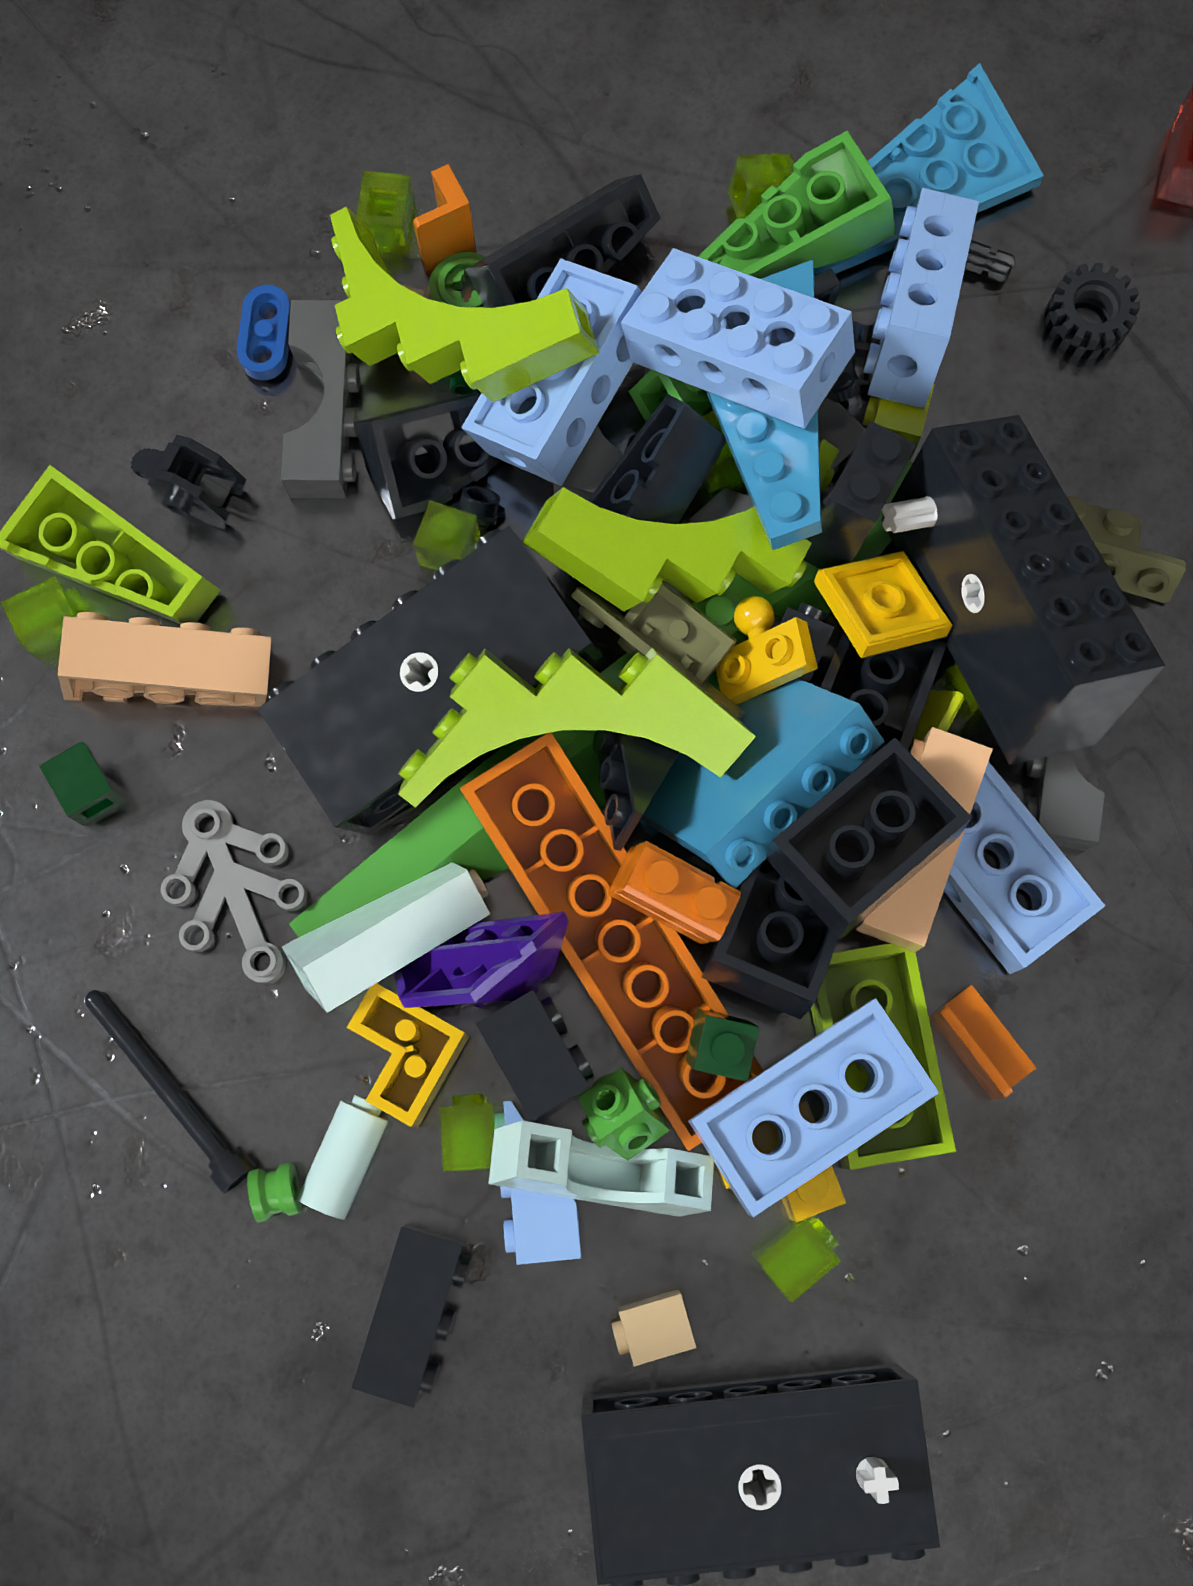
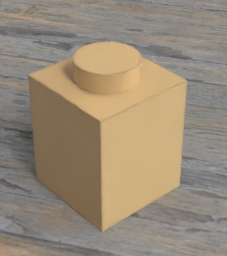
[611,1289,696,1367]

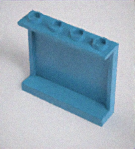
[638,678,884,889]

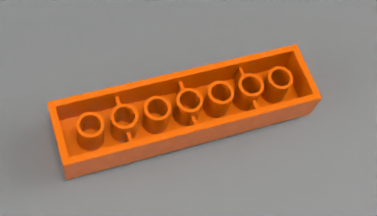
[459,732,764,1151]

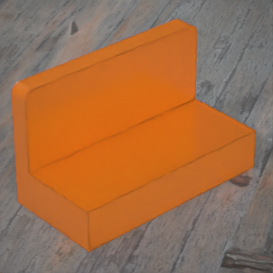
[413,164,477,275]
[929,985,1036,1100]

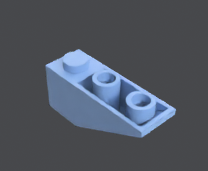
[495,1101,582,1265]

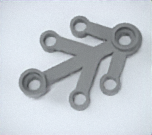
[160,800,307,984]

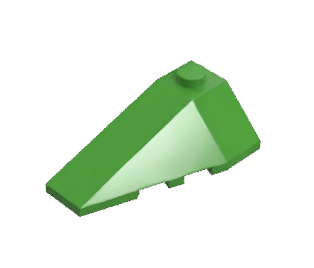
[698,131,896,279]

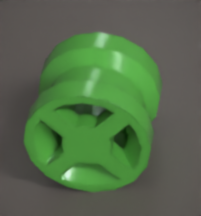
[247,1162,302,1223]

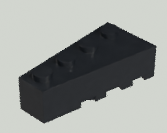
[465,174,661,308]
[580,394,727,615]

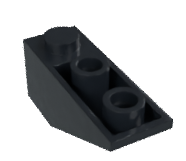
[593,730,679,851]

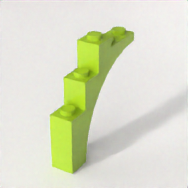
[330,207,600,402]
[522,439,839,611]
[398,647,756,808]

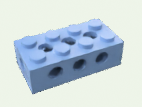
[863,188,979,409]
[621,248,855,429]
[461,258,642,486]
[944,761,1105,974]
[688,998,939,1217]

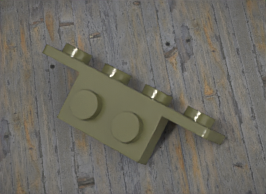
[1067,496,1186,603]
[571,581,746,720]

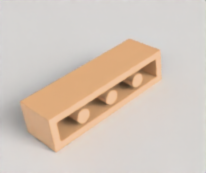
[855,727,992,952]

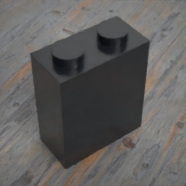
[803,420,916,569]

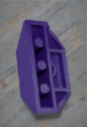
[395,912,569,1008]

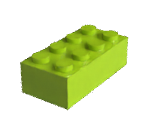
[811,943,956,1170]

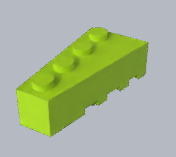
[0,465,221,624]

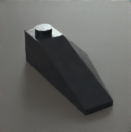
[354,392,503,519]

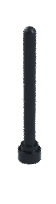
[84,990,257,1194]

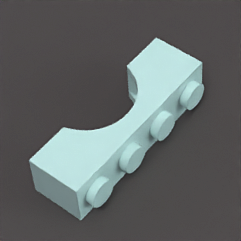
[489,1120,714,1217]

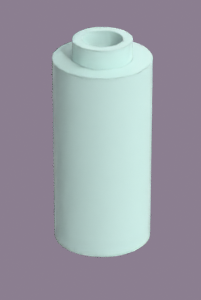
[297,1095,388,1220]

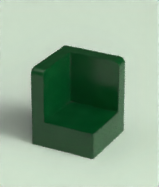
[39,742,126,826]

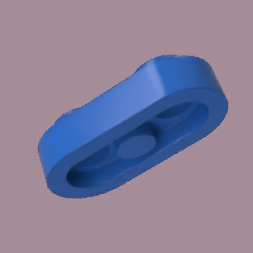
[237,285,291,380]

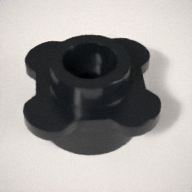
[450,486,505,528]

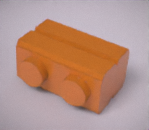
[608,841,741,944]

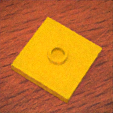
[814,551,953,658]

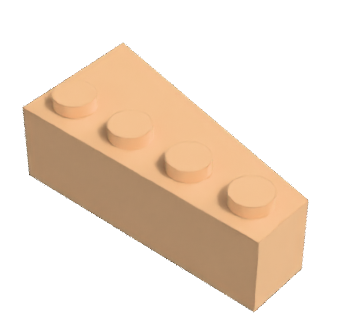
[58,612,271,707]

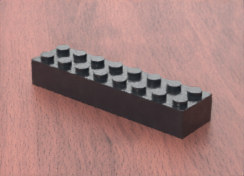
[701,628,947,1020]

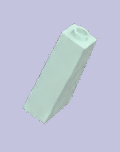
[282,862,490,1013]

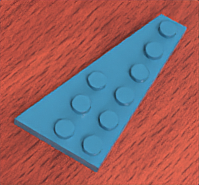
[814,63,1044,275]
[706,260,822,550]

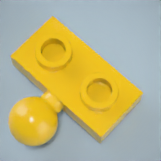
[716,596,818,705]

